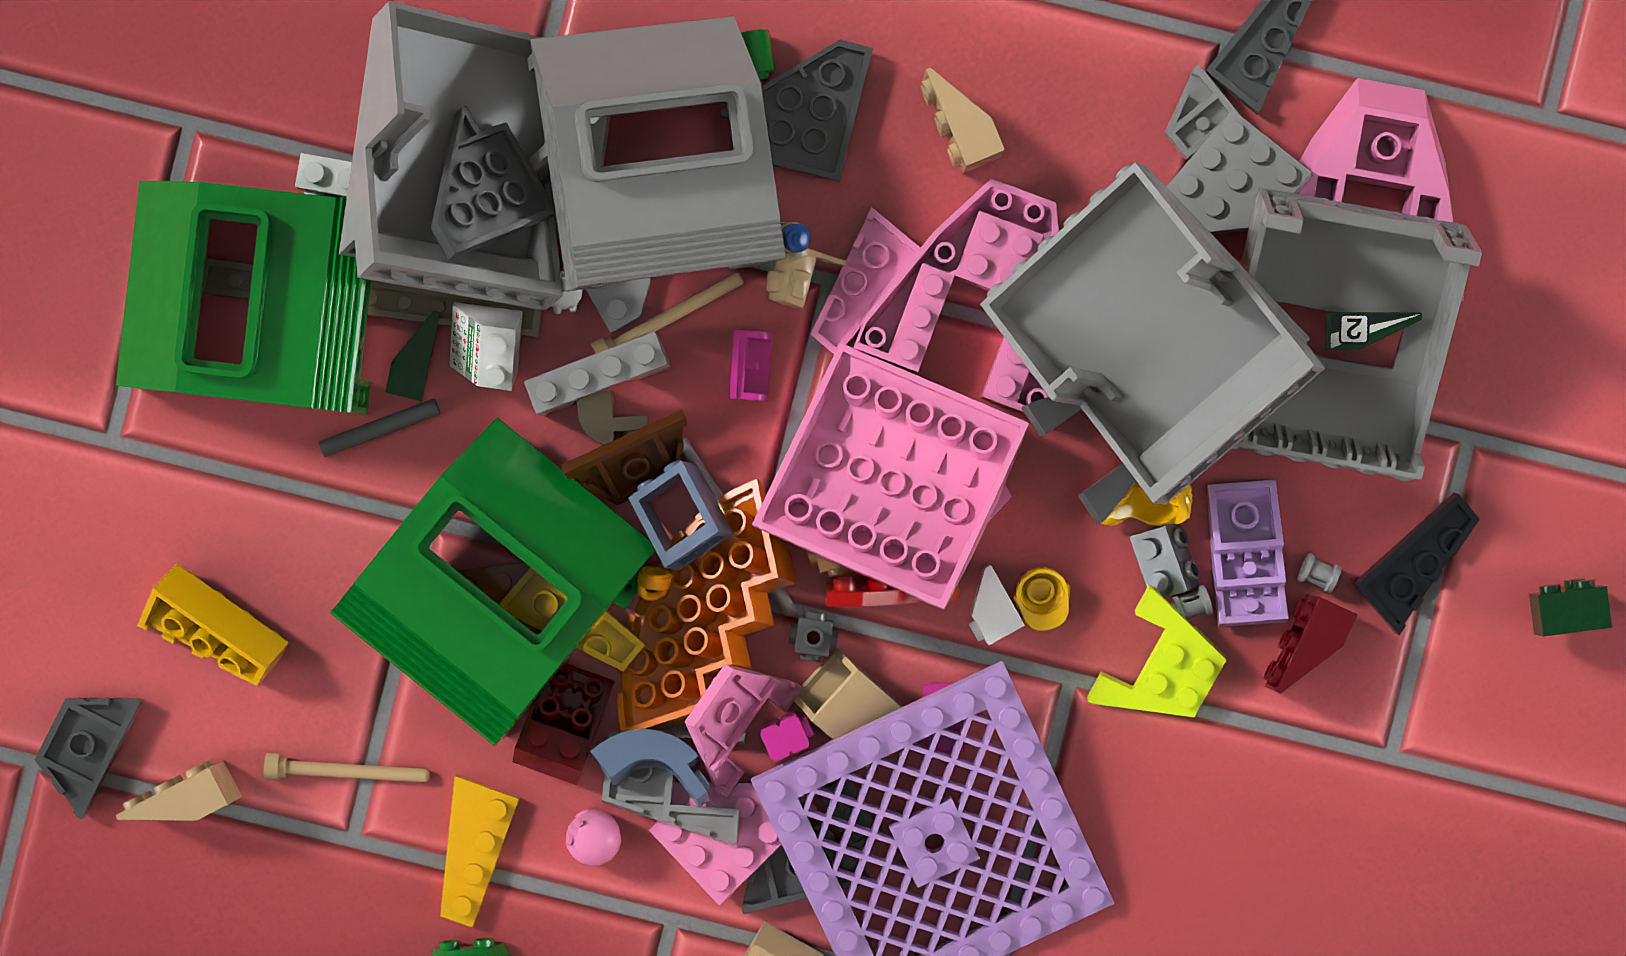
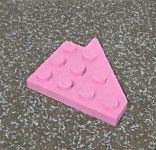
[649,782,819,905]

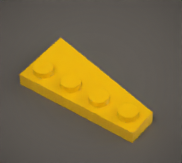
[499,567,646,671]

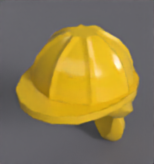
[1101,481,1193,526]

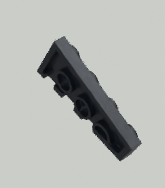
[1352,492,1480,635]

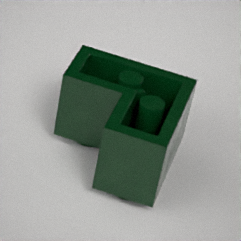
[1529,578,1613,637]

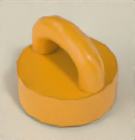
[637,566,672,601]

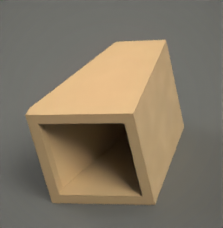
[794,647,903,768]

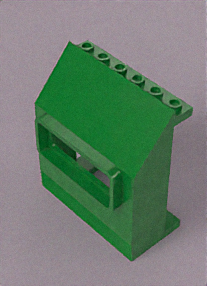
[116,181,371,415]
[330,417,655,746]

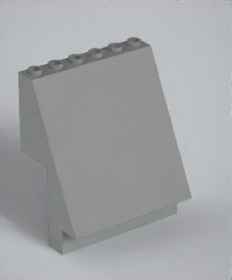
[339,1,563,310]
[980,162,1325,505]

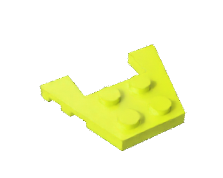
[1087,584,1227,717]

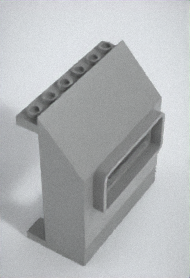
[527,16,786,293]
[1232,187,1482,481]

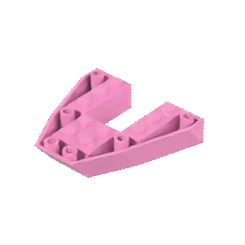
[1297,78,1464,302]
[853,178,1059,415]

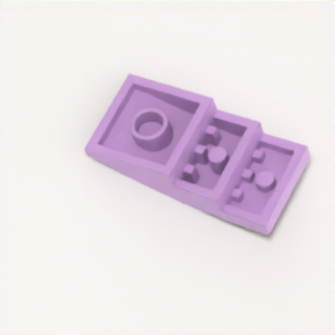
[1207,480,1288,627]

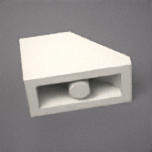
[969,564,1025,645]

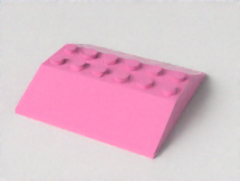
[752,343,1029,610]

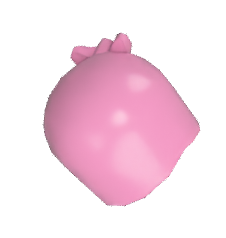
[566,808,621,866]

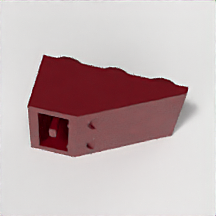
[1264,594,1358,694]
[512,663,615,785]

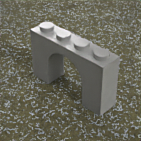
[524,332,672,416]

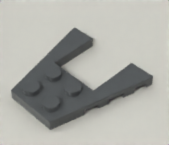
[1022,397,1136,524]

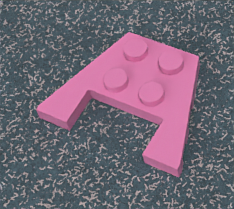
[685,664,803,797]

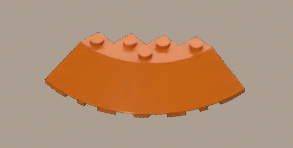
[617,479,797,733]

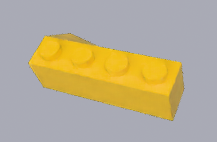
[137,564,289,686]

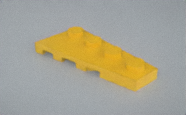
[440,774,520,928]

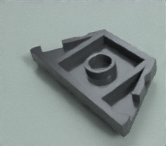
[35,698,144,819]
[742,823,870,914]

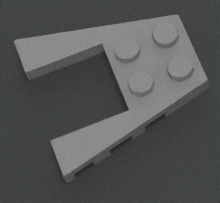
[602,724,747,846]

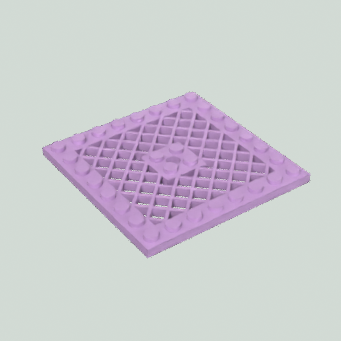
[751,661,1115,956]

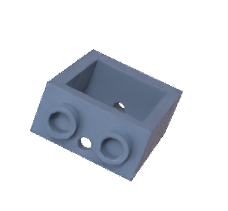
[628,460,734,570]

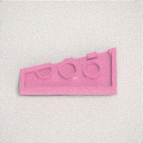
[810,207,920,354]

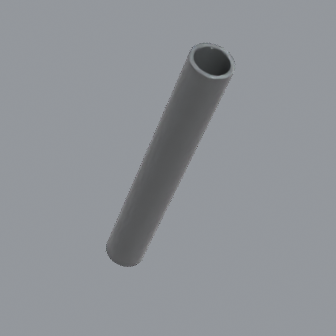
[319,398,440,457]

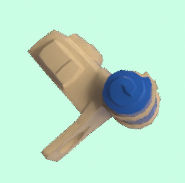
[766,222,847,308]

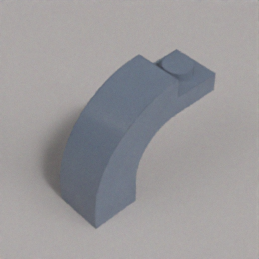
[591,729,710,807]

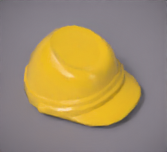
[1013,567,1070,631]

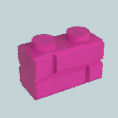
[760,710,814,762]

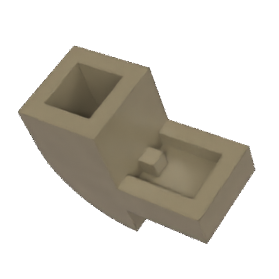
[577,390,650,444]

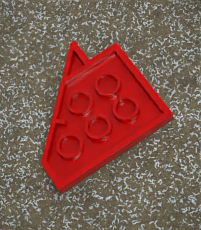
[826,576,960,607]

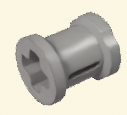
[1297,553,1342,594]
[1170,585,1213,619]

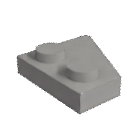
[1164,64,1240,160]

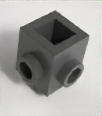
[788,611,839,662]

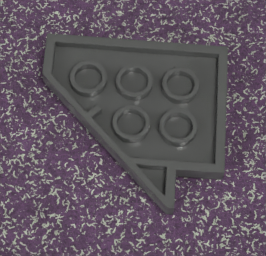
[720,40,873,182]

